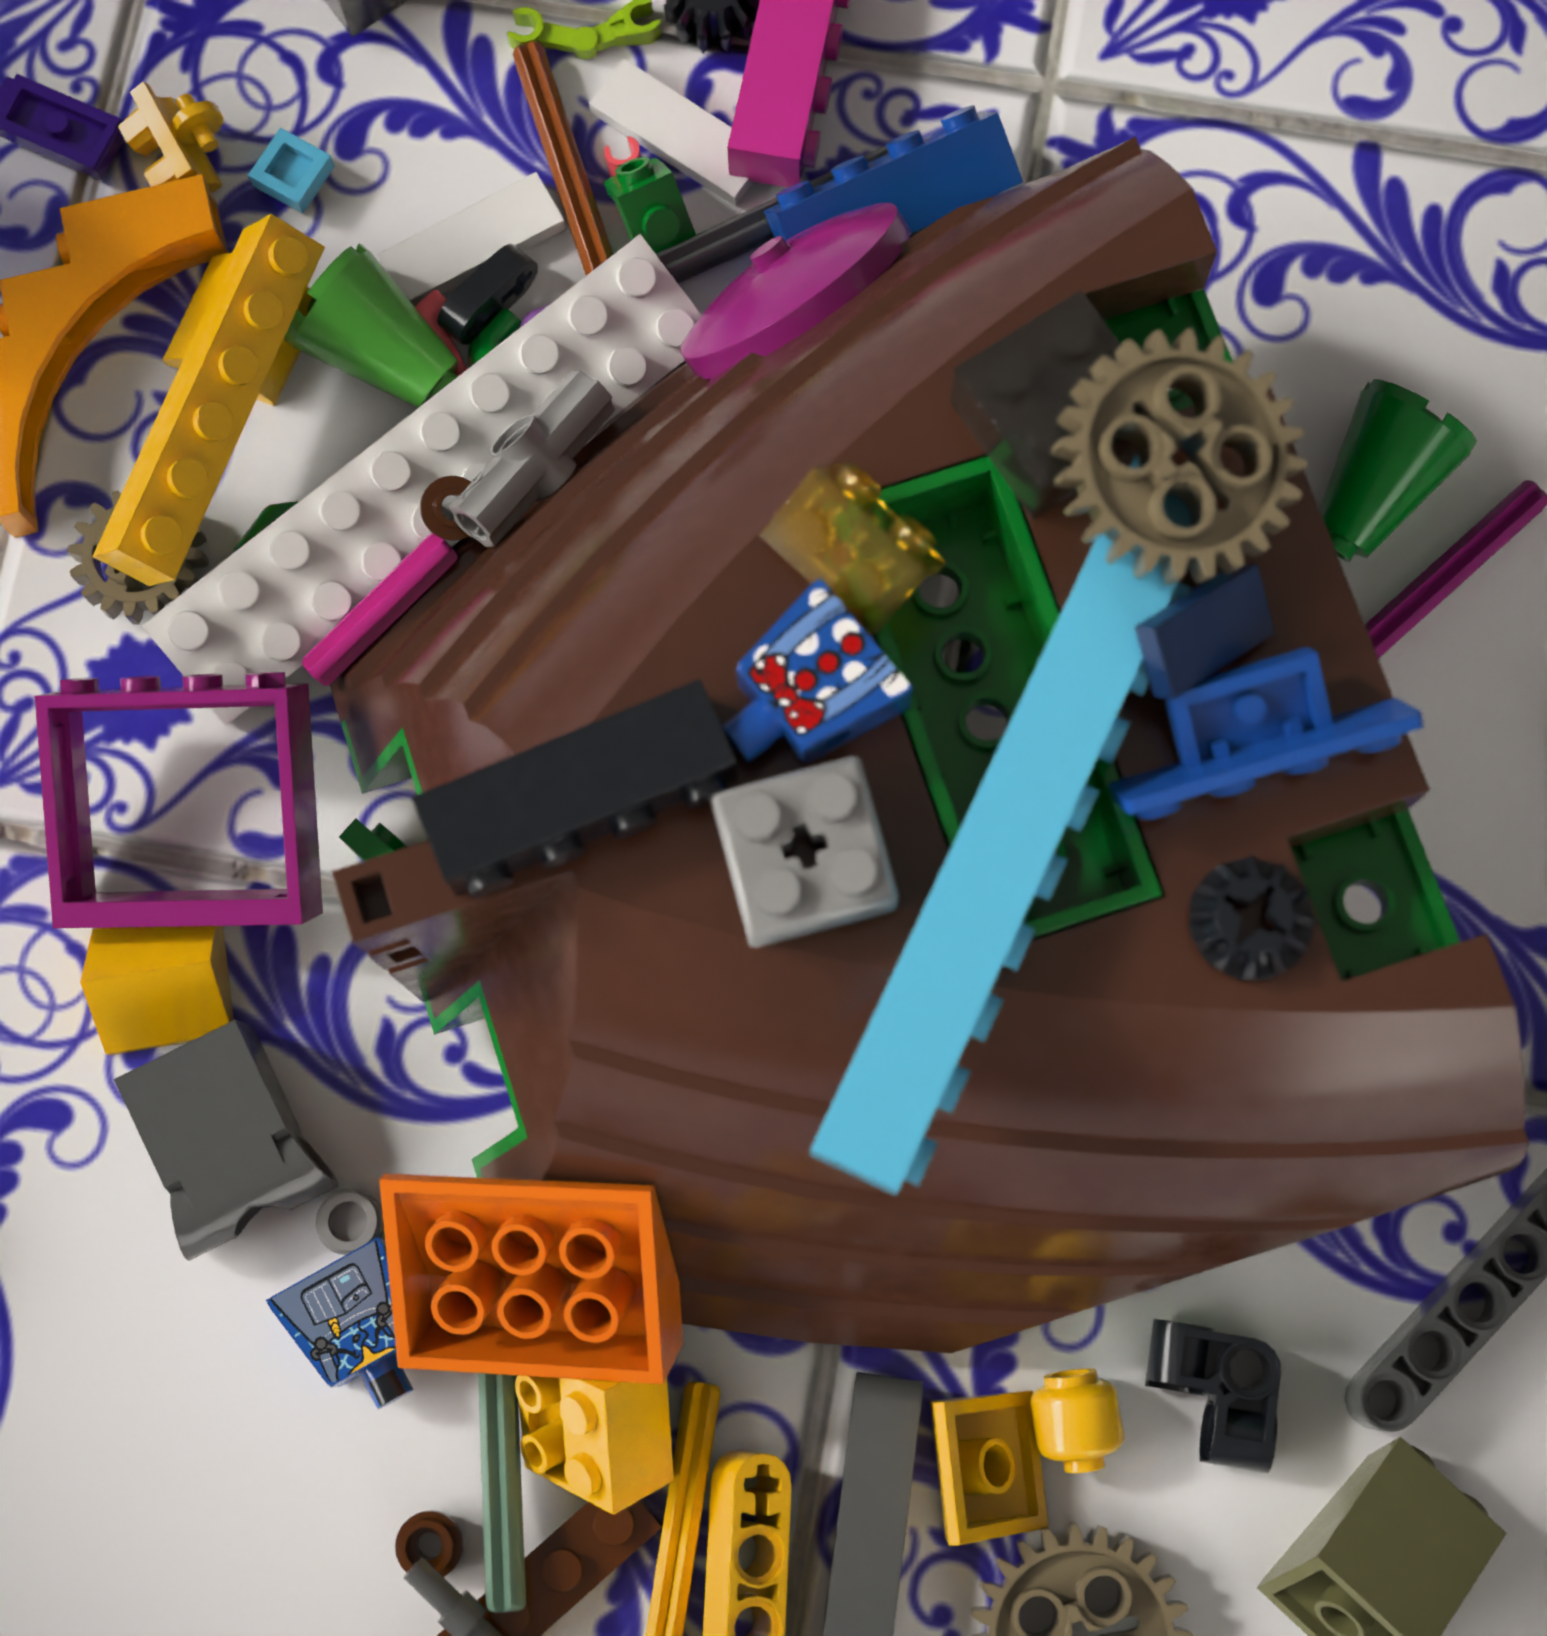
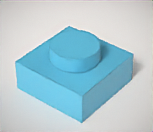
[248,127,335,214]

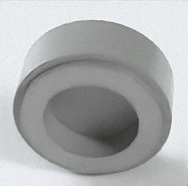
[316,1189,384,1255]

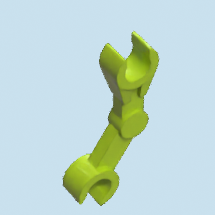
[507,0,662,59]

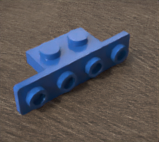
[1108,647,1424,819]

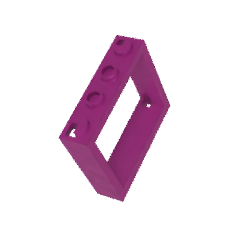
[34,672,323,929]

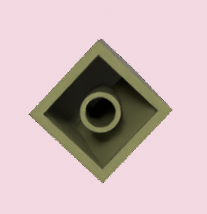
[1257,1437,1507,1636]

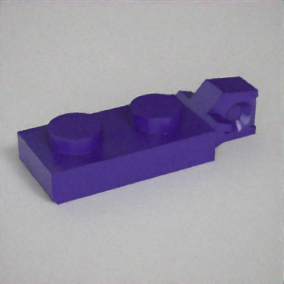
[0,74,124,180]

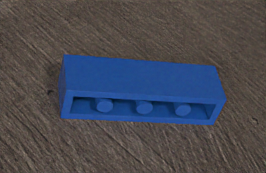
[764,105,1023,241]

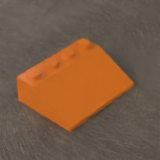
[379,1173,683,1384]

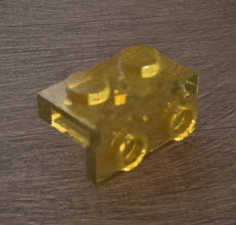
[760,463,946,636]

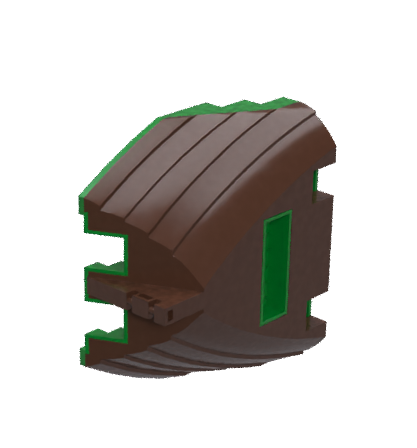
[330,137,1529,1353]

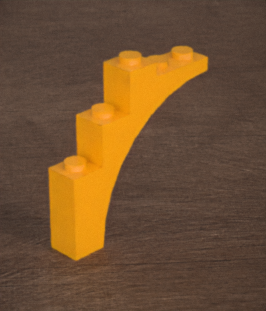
[0,174,228,538]

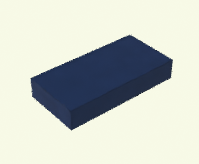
[1135,563,1275,699]

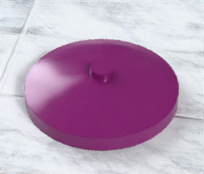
[680,202,911,379]

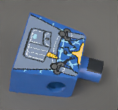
[266,1237,414,1409]

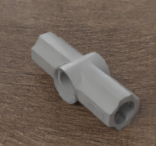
[449,370,615,547]

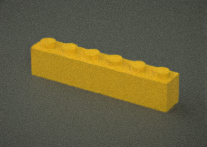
[92,214,325,586]

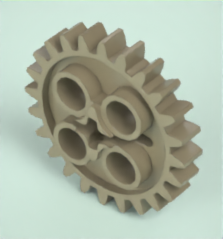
[1051,329,1307,585]
[970,1522,1193,1636]

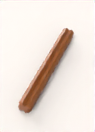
[513,41,613,276]

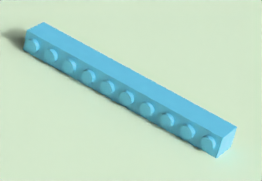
[810,455,1216,1197]

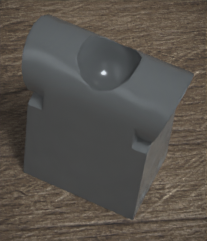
[114,1020,339,1261]

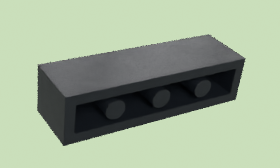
[411,678,739,898]

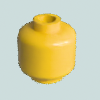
[1030,1368,1124,1473]

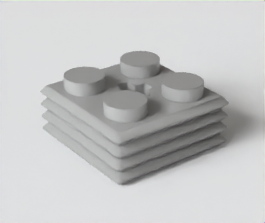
[711,756,899,948]

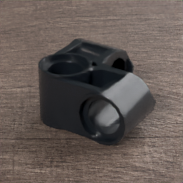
[1145,1319,1281,1473]

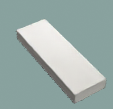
[589,58,753,206]
[377,172,566,308]

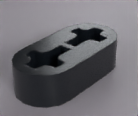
[437,243,538,345]

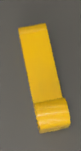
[703,1449,792,1636]

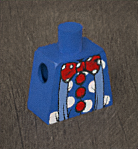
[721,577,913,765]

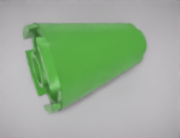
[284,244,459,408]

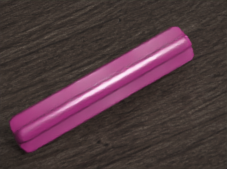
[302,534,458,686]

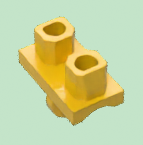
[118,81,224,193]

